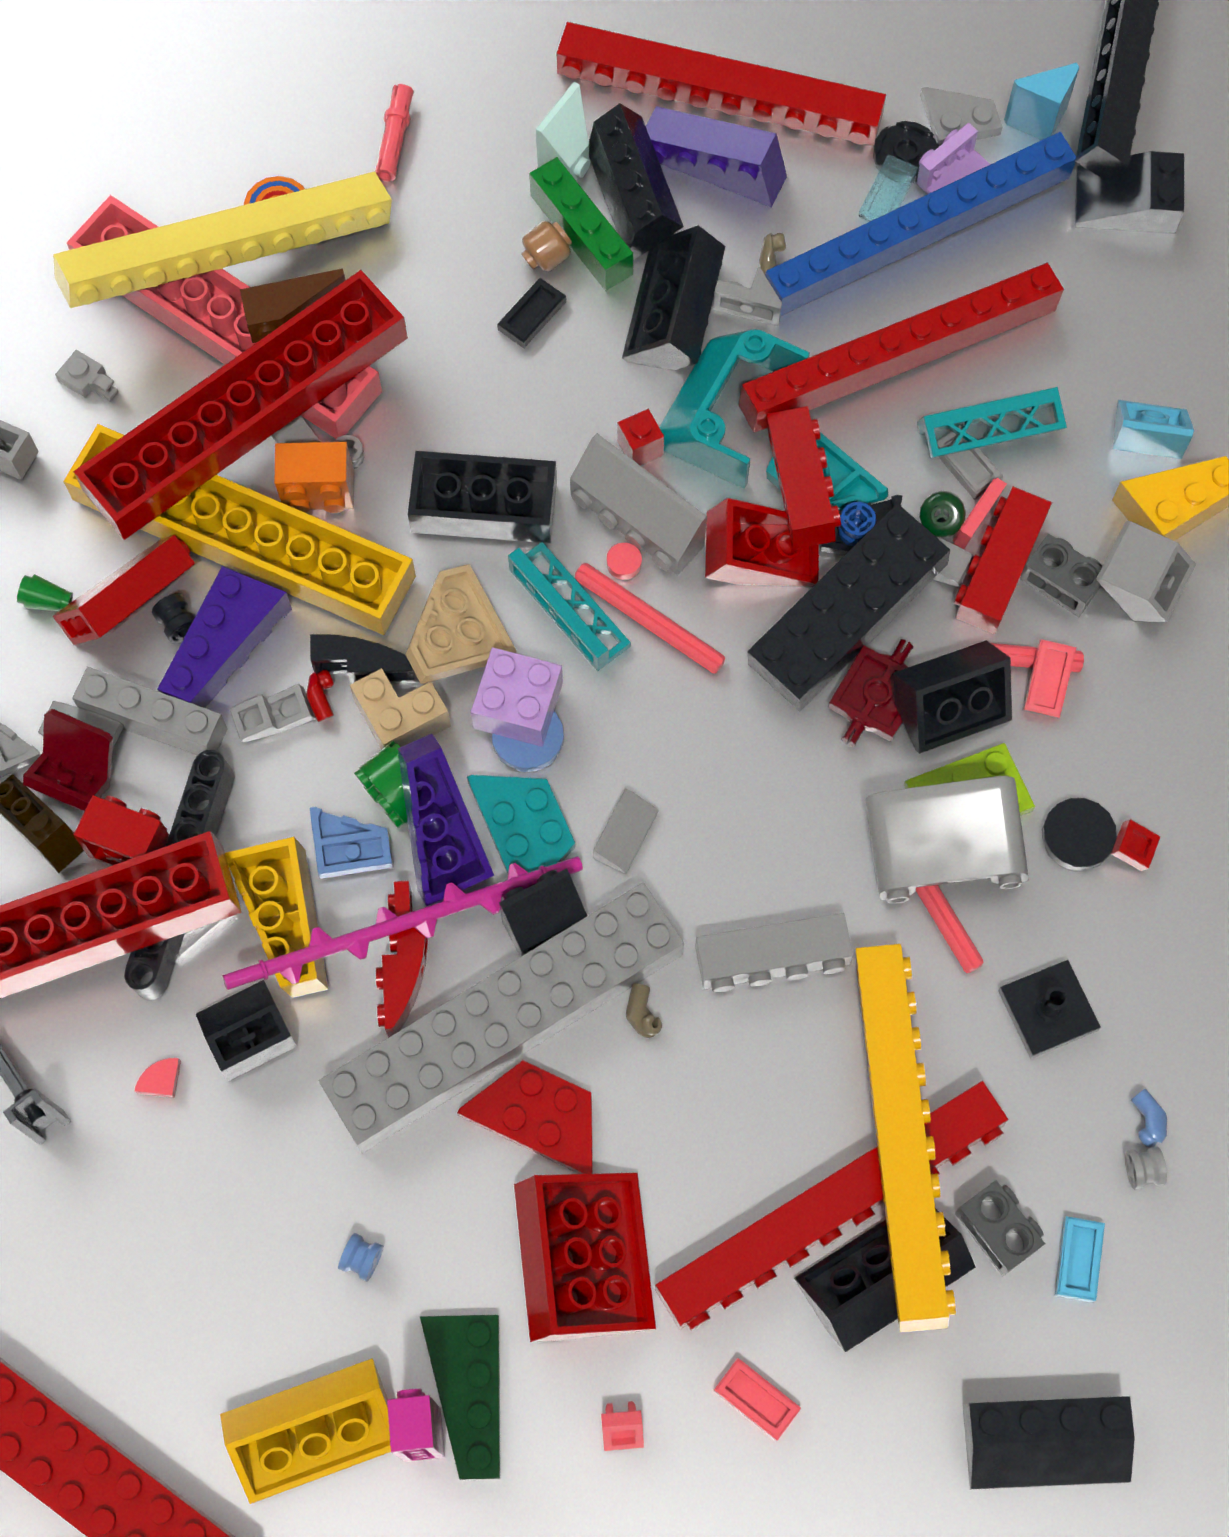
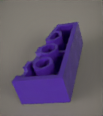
[397,733,494,906]

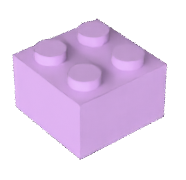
[470,647,563,747]

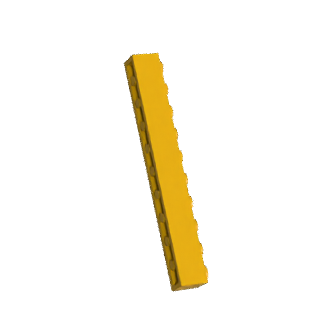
[856,944,956,1332]

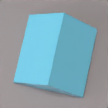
[1004,63,1079,140]
[1113,400,1194,459]

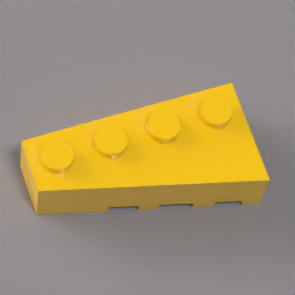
[225,837,328,998]

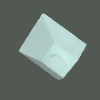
[536,82,591,180]

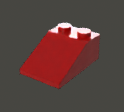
[705,498,819,587]

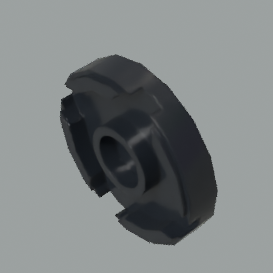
[873,121,939,184]
[1042,798,1117,871]

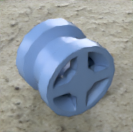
[338,1233,384,1282]

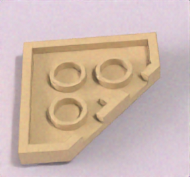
[405,564,517,684]

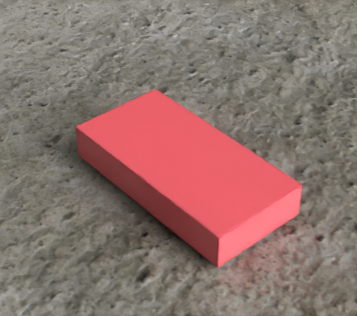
[953,478,1007,549]
[1023,639,1077,718]
[714,1358,801,1441]

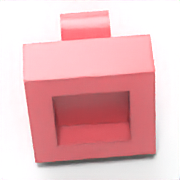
[601,1401,644,1451]

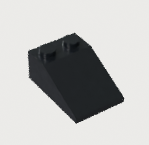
[1075,151,1184,233]

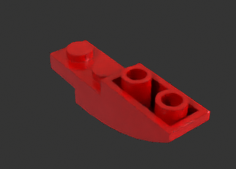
[376,881,428,1038]

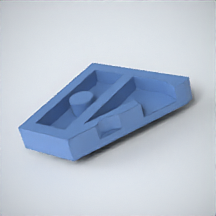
[310,807,393,879]

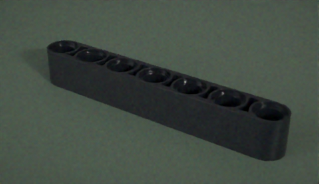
[124,750,234,1000]

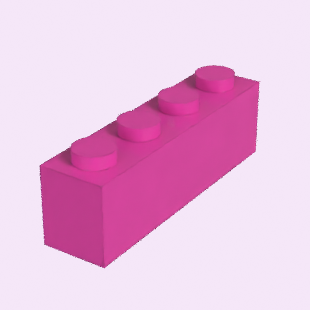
[387,1389,445,1462]

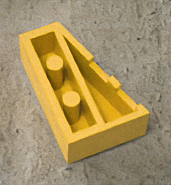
[1112,456,1229,541]

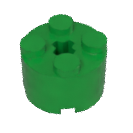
[354,740,408,829]

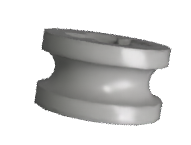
[334,435,364,469]

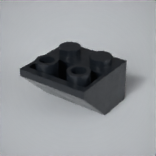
[499,868,587,957]
[196,980,297,1081]

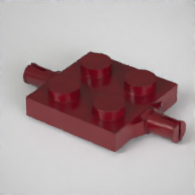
[828,639,913,747]

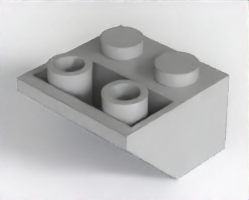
[1096,521,1196,622]

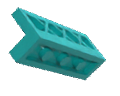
[917,387,1067,459]
[508,542,631,671]

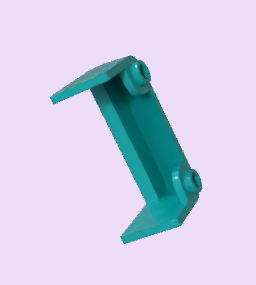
[659,329,810,489]

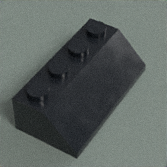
[589,103,684,261]
[622,225,726,371]
[794,1208,976,1352]
[963,1396,1135,1490]

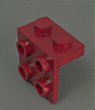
[23,709,113,812]

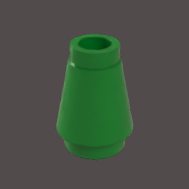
[17,574,73,612]

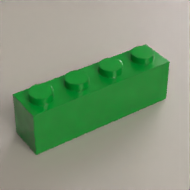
[529,157,633,291]

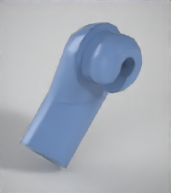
[1131,1088,1167,1147]

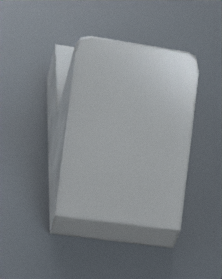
[713,267,782,326]

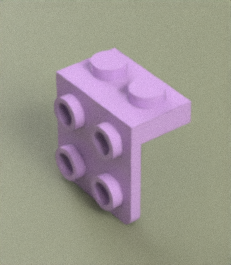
[917,122,990,194]

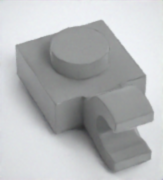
[55,350,119,401]

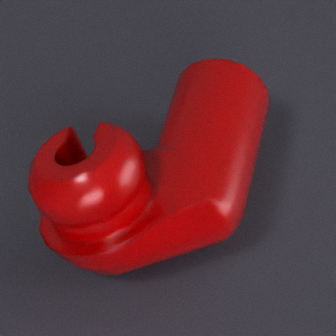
[306,670,334,722]

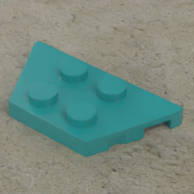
[766,432,888,510]
[467,775,576,874]

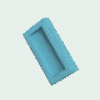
[1055,1216,1105,1303]

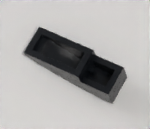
[310,634,420,684]

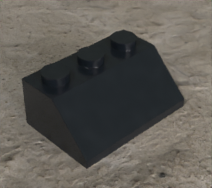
[893,640,1012,754]

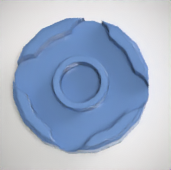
[492,712,564,772]

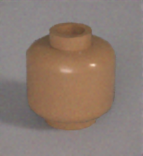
[521,221,572,272]

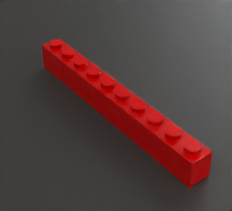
[556,22,886,146]
[739,262,1064,433]
[655,1081,1009,1331]

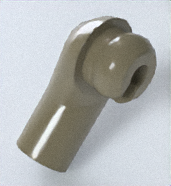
[759,233,786,274]
[626,983,662,1038]

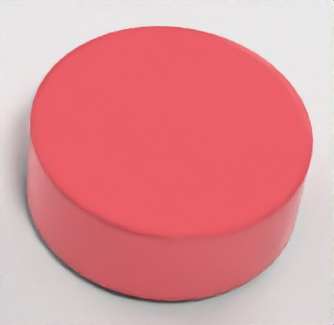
[607,543,642,580]

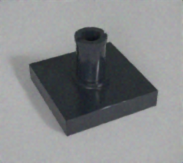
[998,960,1101,1059]

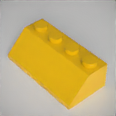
[220,1358,391,1504]

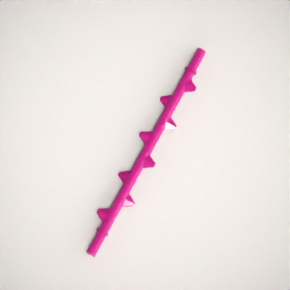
[222,856,583,990]

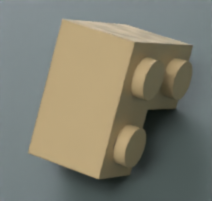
[350,668,451,749]

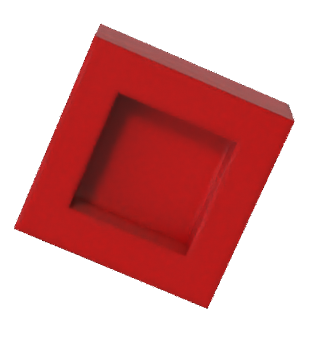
[1111,819,1161,871]

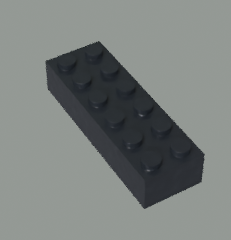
[747,503,950,712]

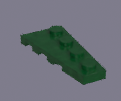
[420,1315,500,1480]

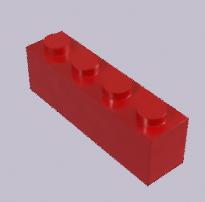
[766,406,841,549]
[954,486,1052,634]

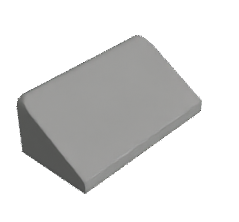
[593,789,659,874]

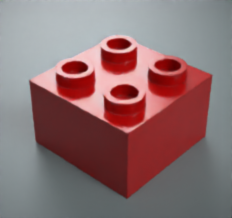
[73,795,169,866]

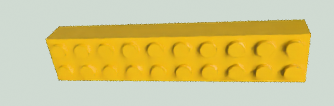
[63,424,416,635]

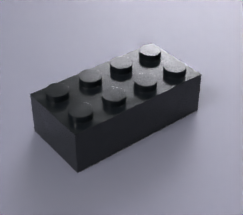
[407,451,557,543]

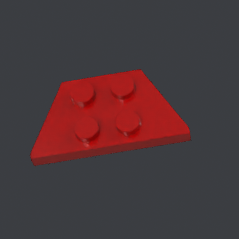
[457,1060,593,1174]

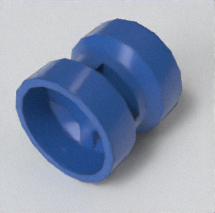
[838,502,876,547]

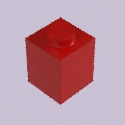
[617,408,664,466]

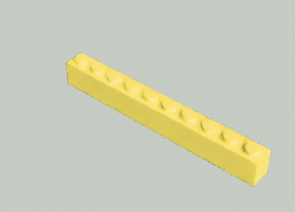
[53,171,392,308]

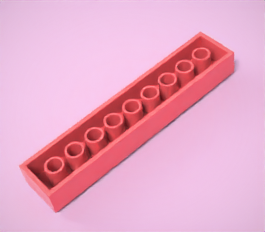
[66,195,382,439]

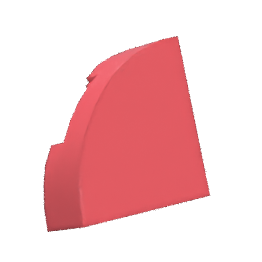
[134,1058,181,1098]

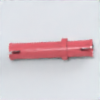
[375,84,414,182]

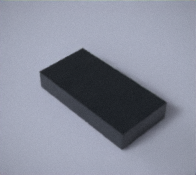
[497,278,567,348]

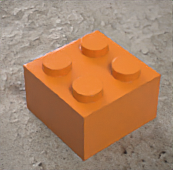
[274,442,354,513]

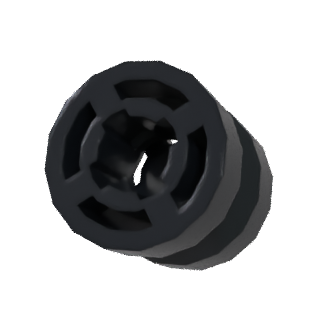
[151,593,195,643]

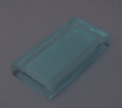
[859,154,918,222]

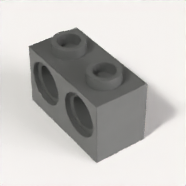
[1020,533,1102,617]
[955,1180,1046,1277]

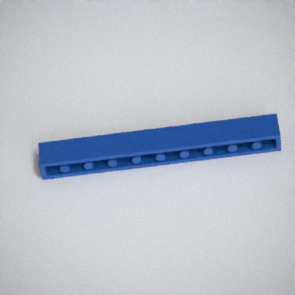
[765,132,1076,316]

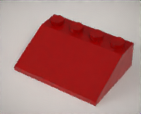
[514,1173,656,1342]

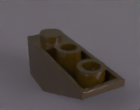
[0,774,84,873]

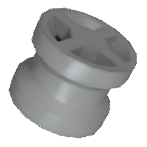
[1125,1146,1167,1190]

